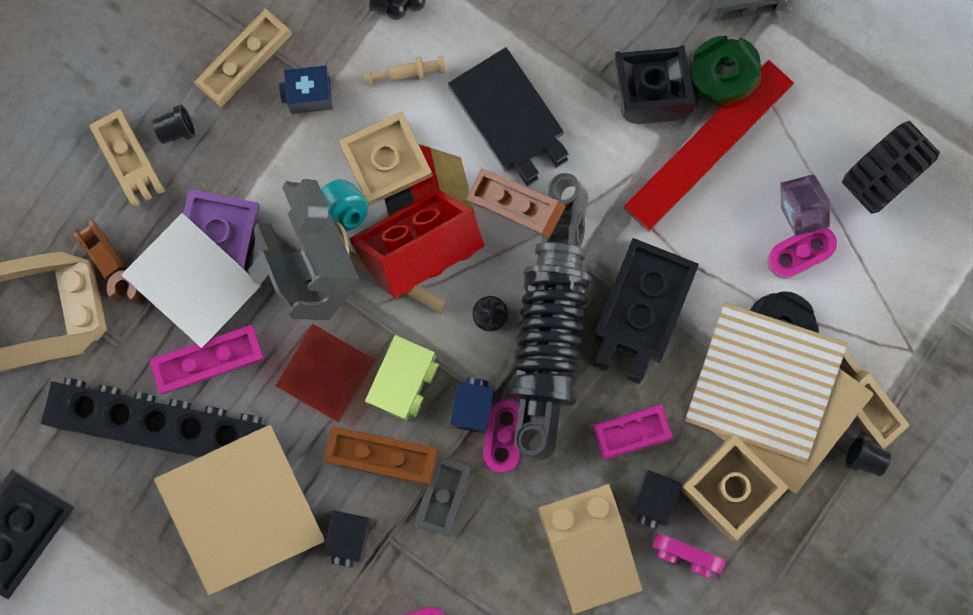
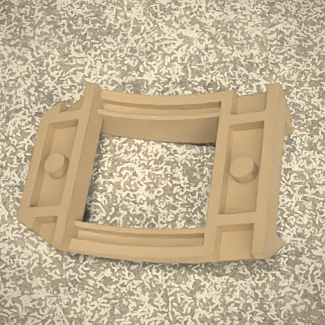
[0,251,107,373]

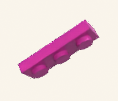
[149,325,265,395]

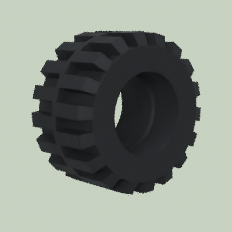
[842,121,940,214]

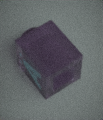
[780,174,830,236]

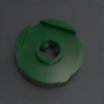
[690,36,761,107]

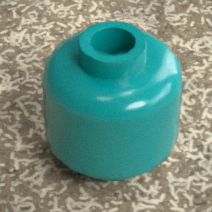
[321,179,368,232]

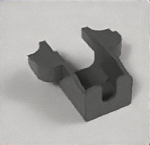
[248,179,360,320]

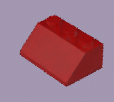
[349,189,485,298]

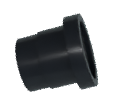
[152,104,195,144]
[845,434,891,477]

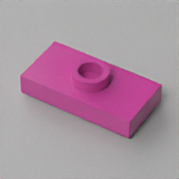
[592,404,673,461]

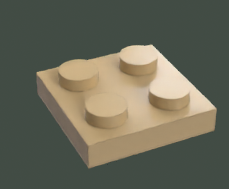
[338,111,433,206]

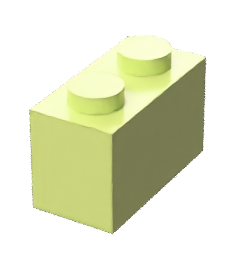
[365,335,439,422]

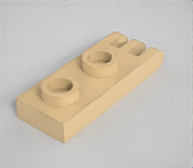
[89,109,165,208]

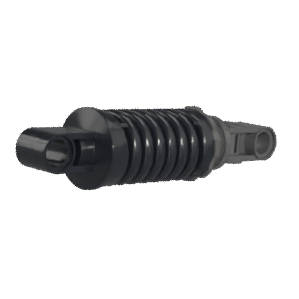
[507,173,592,460]

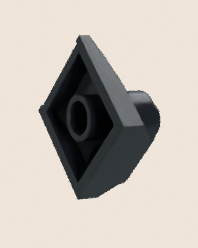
[615,45,695,124]

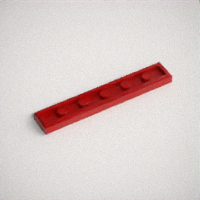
[623,60,794,232]

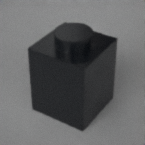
[630,470,683,530]
[324,510,372,568]

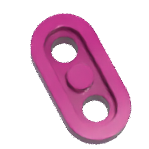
[767,225,837,279]
[483,400,520,473]
[652,533,726,579]

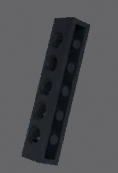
[41,377,267,458]

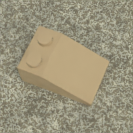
[538,484,643,614]

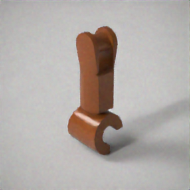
[73,218,146,305]

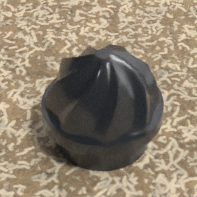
[472,296,508,332]

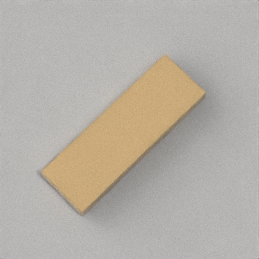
[193,8,292,108]

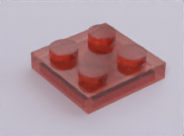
[275,324,375,423]

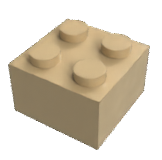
[680,435,789,541]

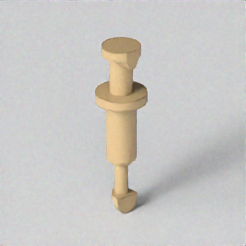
[364,55,446,85]

